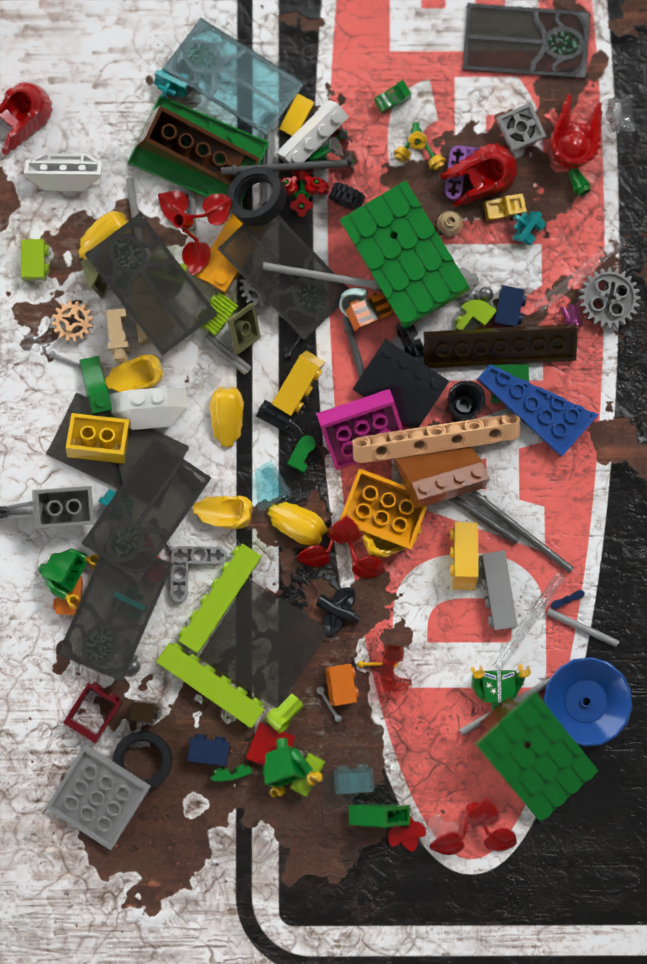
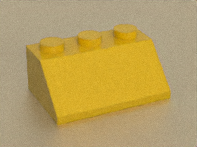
[66,413,129,464]

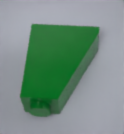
[349,804,410,827]

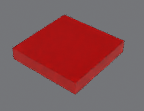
[246,722,296,766]

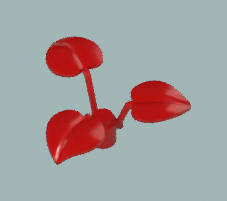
[158,190,232,275]
[296,515,386,578]
[429,797,517,855]

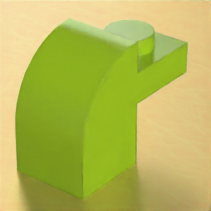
[454,300,497,330]

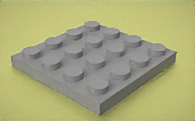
[46,744,151,850]

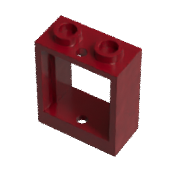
[63,682,122,744]

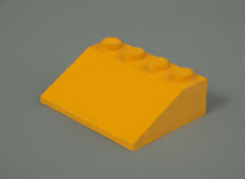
[339,469,428,550]

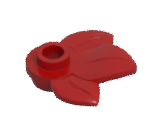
[388,815,427,852]

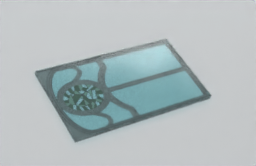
[163,18,304,136]

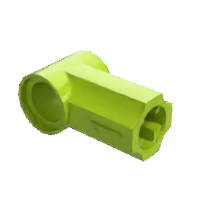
[265,693,304,733]

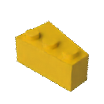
[272,350,326,416]
[450,522,478,590]

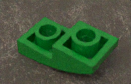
[210,763,253,781]

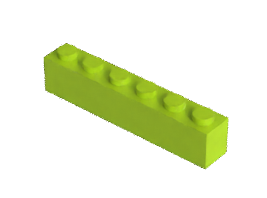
[178,543,262,653]
[156,642,265,728]

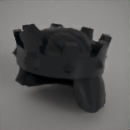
[446,380,485,422]

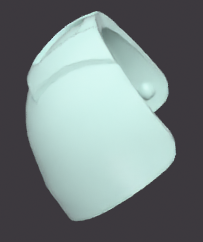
[339,287,368,317]

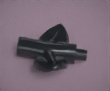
[315,587,361,638]

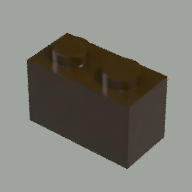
[129,700,161,723]

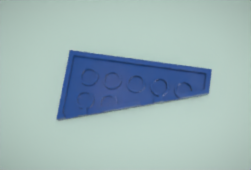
[477,364,599,457]

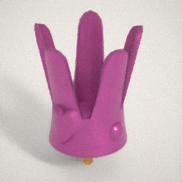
[560,303,582,326]

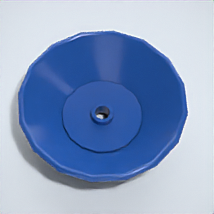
[543,657,632,747]

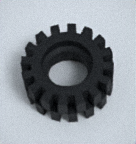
[329,182,366,211]

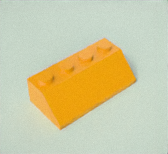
[194,213,265,296]

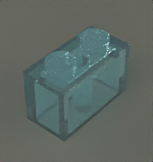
[334,764,374,795]

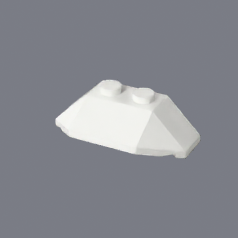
[24,153,102,191]
[110,387,188,430]

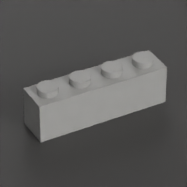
[478,550,518,631]

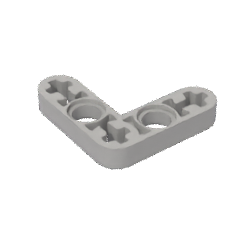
[170,546,227,602]

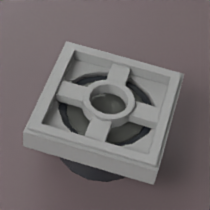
[496,102,547,153]

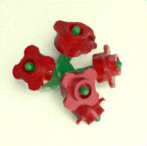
[281,170,329,217]

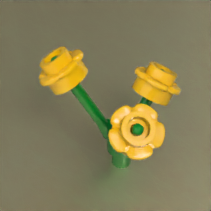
[394,122,445,171]

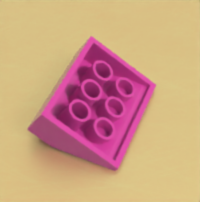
[317,389,403,470]

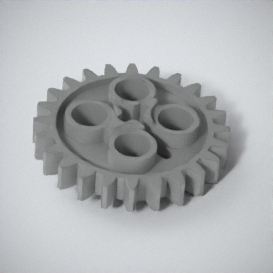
[578,267,641,329]

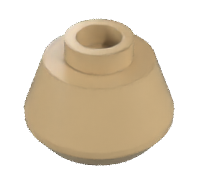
[437,211,463,237]

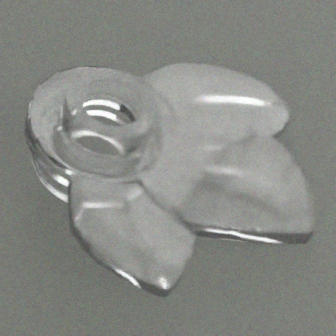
[424,813,458,849]

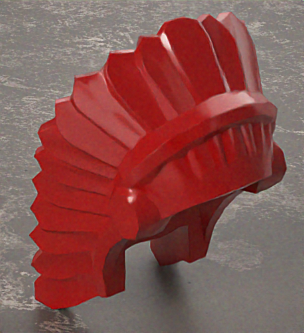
[0,82,53,155]
[551,95,603,169]
[440,143,518,208]

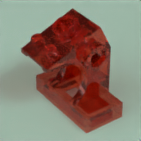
[380,644,412,693]

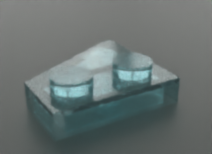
[255,460,291,512]

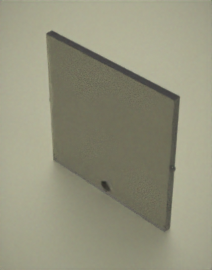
[199,578,329,708]

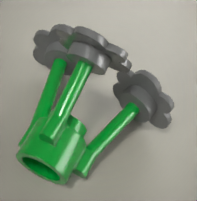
[310,125,355,172]

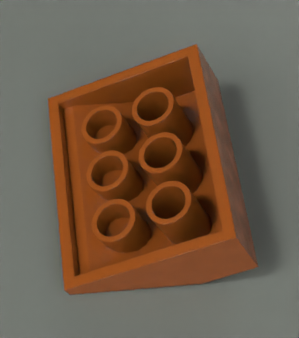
[394,447,490,509]

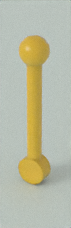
[357,660,398,668]

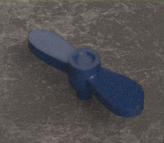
[550,590,585,609]

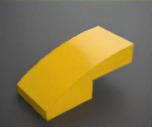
[279,94,315,136]
[483,193,527,221]

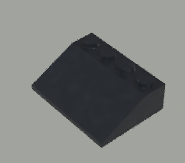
[352,339,449,429]

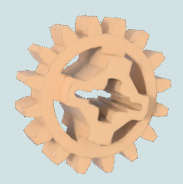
[52,300,94,342]

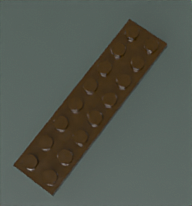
[423,324,578,368]

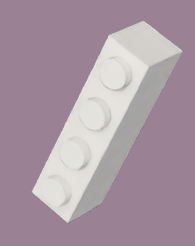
[276,100,349,163]

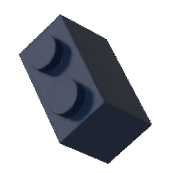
[493,285,527,327]
[188,734,230,766]

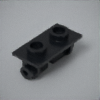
[395,323,424,358]
[256,400,298,434]

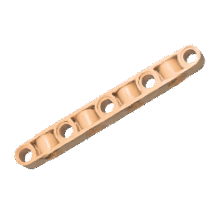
[352,414,520,463]

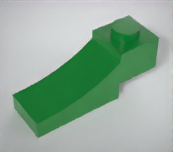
[79,356,112,415]

